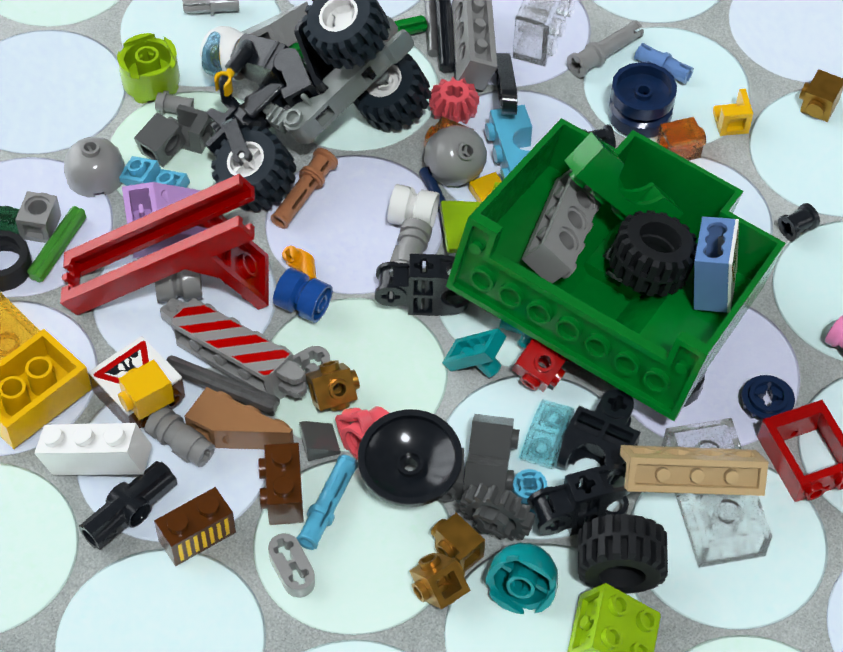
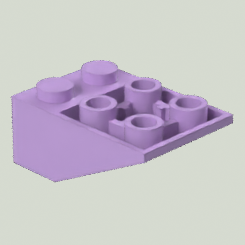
[122,182,207,258]

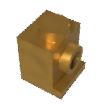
[431,512,485,573]

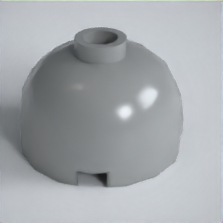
[424,125,487,187]
[64,137,125,198]

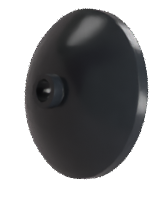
[358,409,462,507]

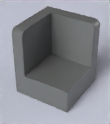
[176,104,214,154]

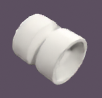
[387,184,440,229]

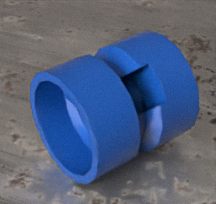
[273,268,333,323]

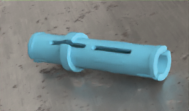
[296,455,358,550]

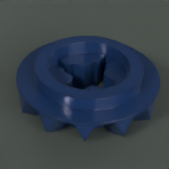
[741,375,795,419]

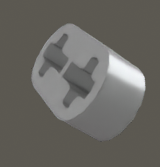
[268,533,315,598]

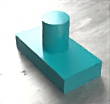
[442,328,507,378]

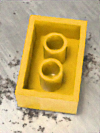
[0,328,92,449]

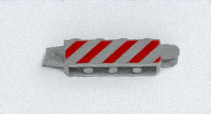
[160,297,308,399]

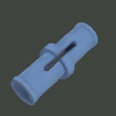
[634,43,694,84]

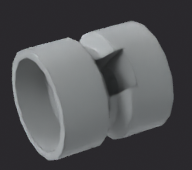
[155,269,203,303]

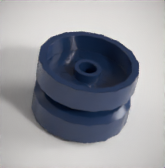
[608,62,677,138]

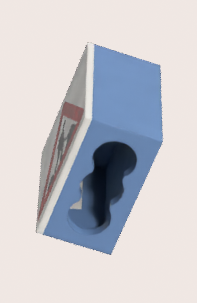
[694,216,739,313]

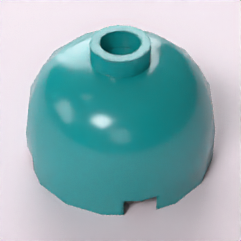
[486,543,558,614]

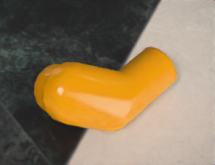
[282,245,317,281]

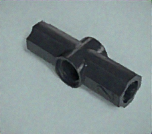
[79,461,177,550]

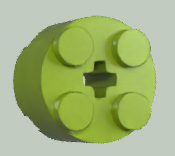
[117,33,180,104]

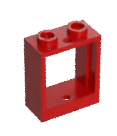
[757,400,843,502]

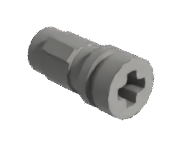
[390,218,432,277]
[144,406,215,467]

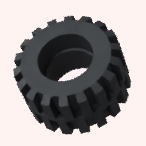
[609,210,698,297]
[578,514,668,594]

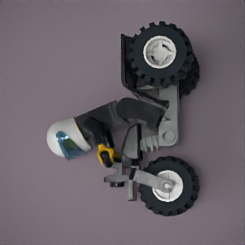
[200,0,431,212]

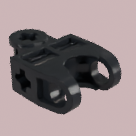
[375,254,469,316]
[557,389,641,487]
[527,464,630,536]

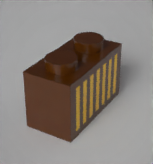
[154,487,236,567]

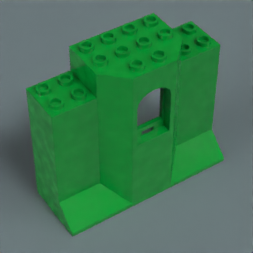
[446,118,786,421]

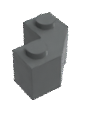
[462,413,520,495]

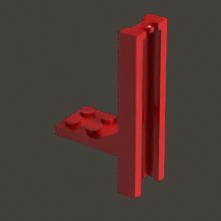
[60,174,269,315]

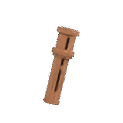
[271,148,338,229]

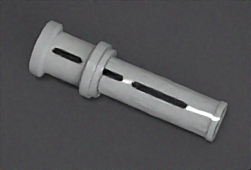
[567,20,644,78]

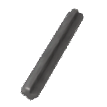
[166,355,280,414]

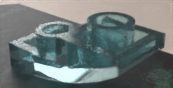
[519,399,575,470]

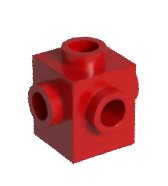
[511,339,567,392]

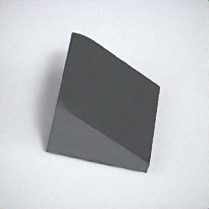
[299,421,341,461]

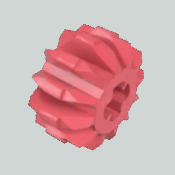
[429,76,479,125]

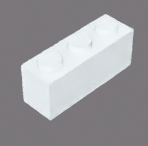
[34,423,152,475]

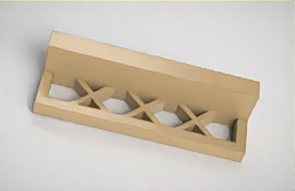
[620,445,769,496]

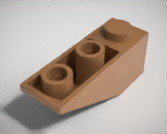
[184,387,294,450]

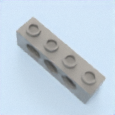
[452,0,497,91]
[522,169,601,283]

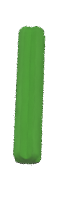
[27,206,86,283]

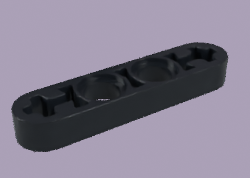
[495,53,518,115]

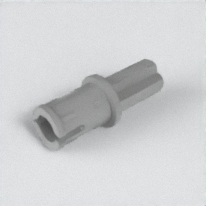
[182,0,239,15]

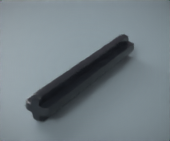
[435,0,455,73]

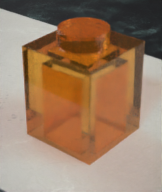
[657,116,706,161]

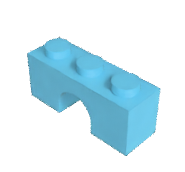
[485,104,532,181]

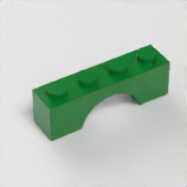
[564,132,684,221]

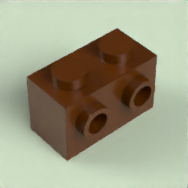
[258,443,304,525]

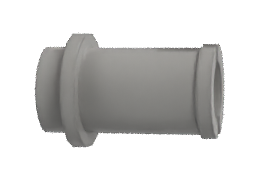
[155,90,194,114]

